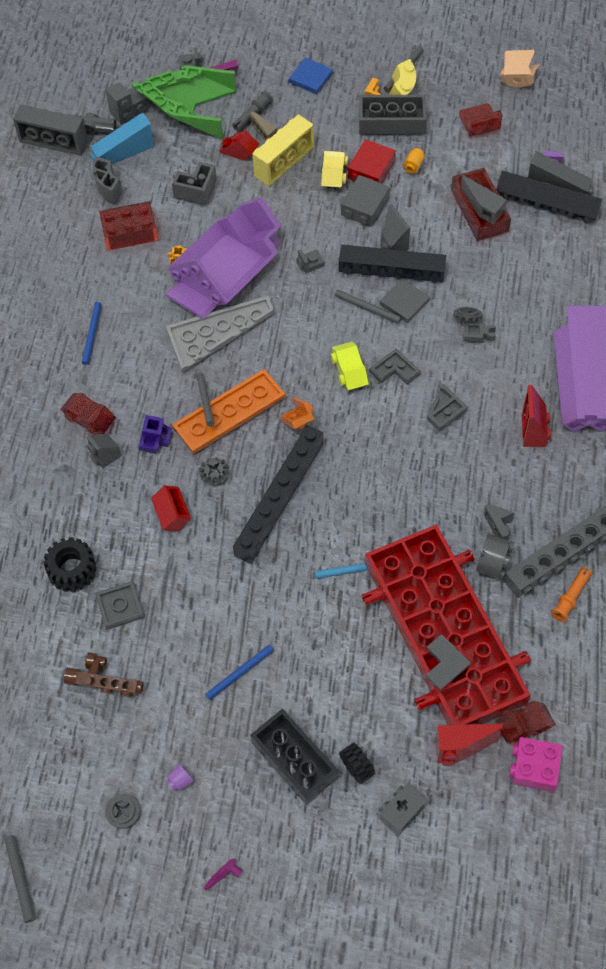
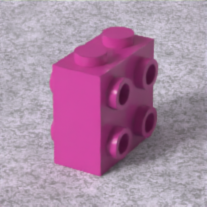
[509,737,562,792]

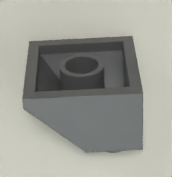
[381,204,410,251]

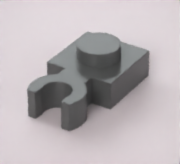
[464,322,496,342]

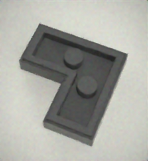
[369,349,421,385]
[426,634,471,692]

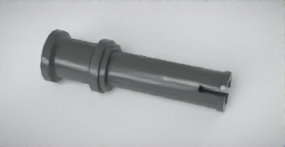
[232,90,273,132]

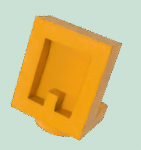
[365,78,381,95]

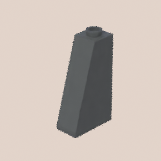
[528,151,594,195]

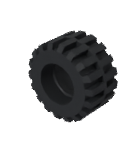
[43,537,97,592]

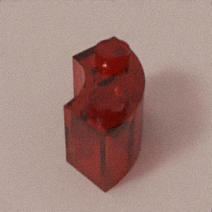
[60,393,116,435]
[495,701,556,743]

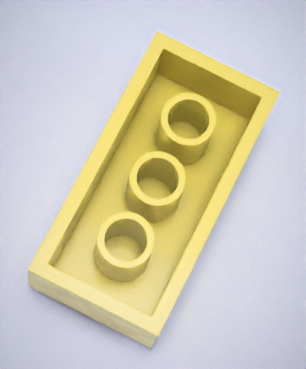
[253,114,314,186]

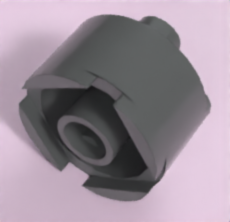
[476,534,515,580]

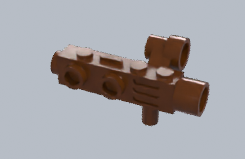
[64,652,144,697]

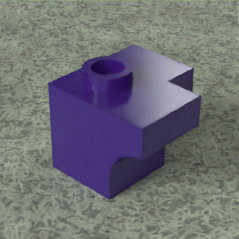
[138,415,172,453]

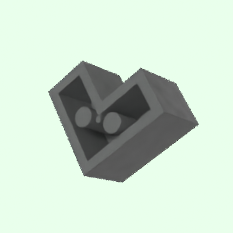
[106,82,148,124]
[172,162,217,204]

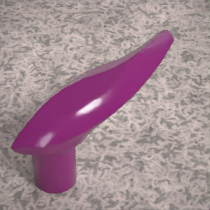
[204,859,243,890]

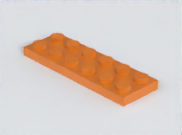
[172,369,286,455]

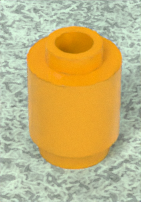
[403,148,425,174]

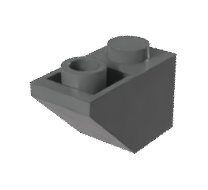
[87,434,121,468]

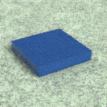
[289,58,333,94]

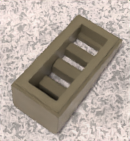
[250,111,277,142]

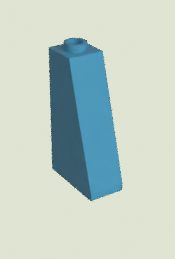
[90,113,154,164]

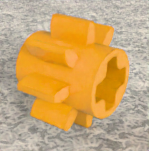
[168,245,188,264]

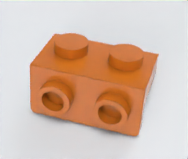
[280,397,314,429]

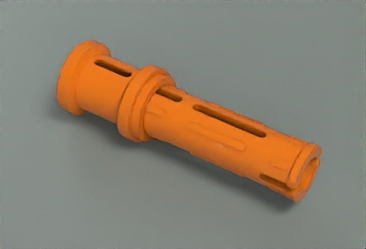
[551,567,592,622]

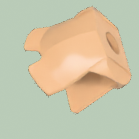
[500,50,540,88]

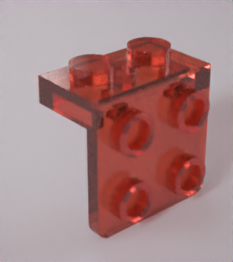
[459,104,503,137]

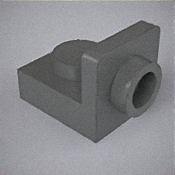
[179,47,202,70]
[296,249,325,273]

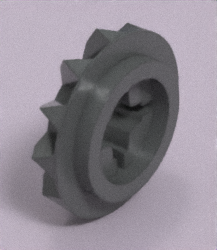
[453,307,482,323]
[199,457,229,485]
[105,794,139,829]

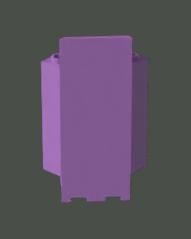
[165,197,282,319]

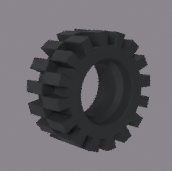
[339,742,376,784]

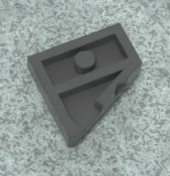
[427,384,468,431]

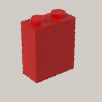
[348,139,396,184]

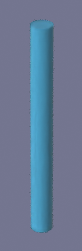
[315,563,368,579]

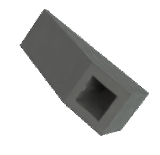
[461,175,507,224]

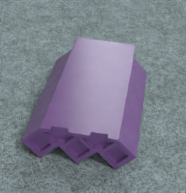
[554,306,606,432]

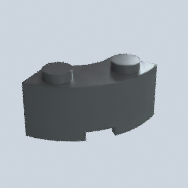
[93,157,122,204]

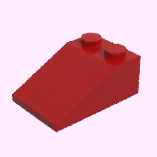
[521,385,551,447]
[435,724,503,766]

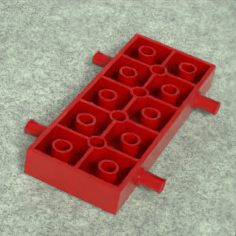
[361,524,531,725]

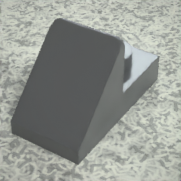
[483,504,515,540]

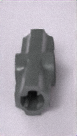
[68,112,117,135]

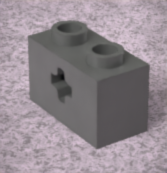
[379,783,428,836]

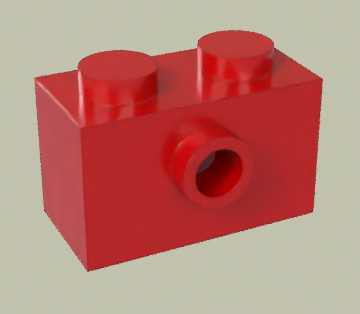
[151,485,191,532]

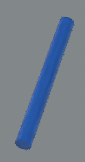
[82,302,102,365]
[205,645,274,700]

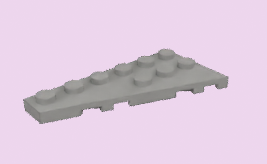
[166,296,274,373]

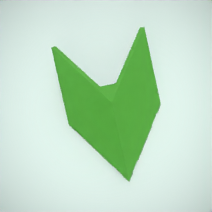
[131,65,236,139]

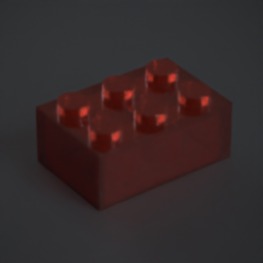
[99,201,158,251]

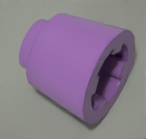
[166,763,194,791]

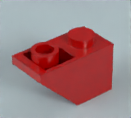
[219,130,259,160]

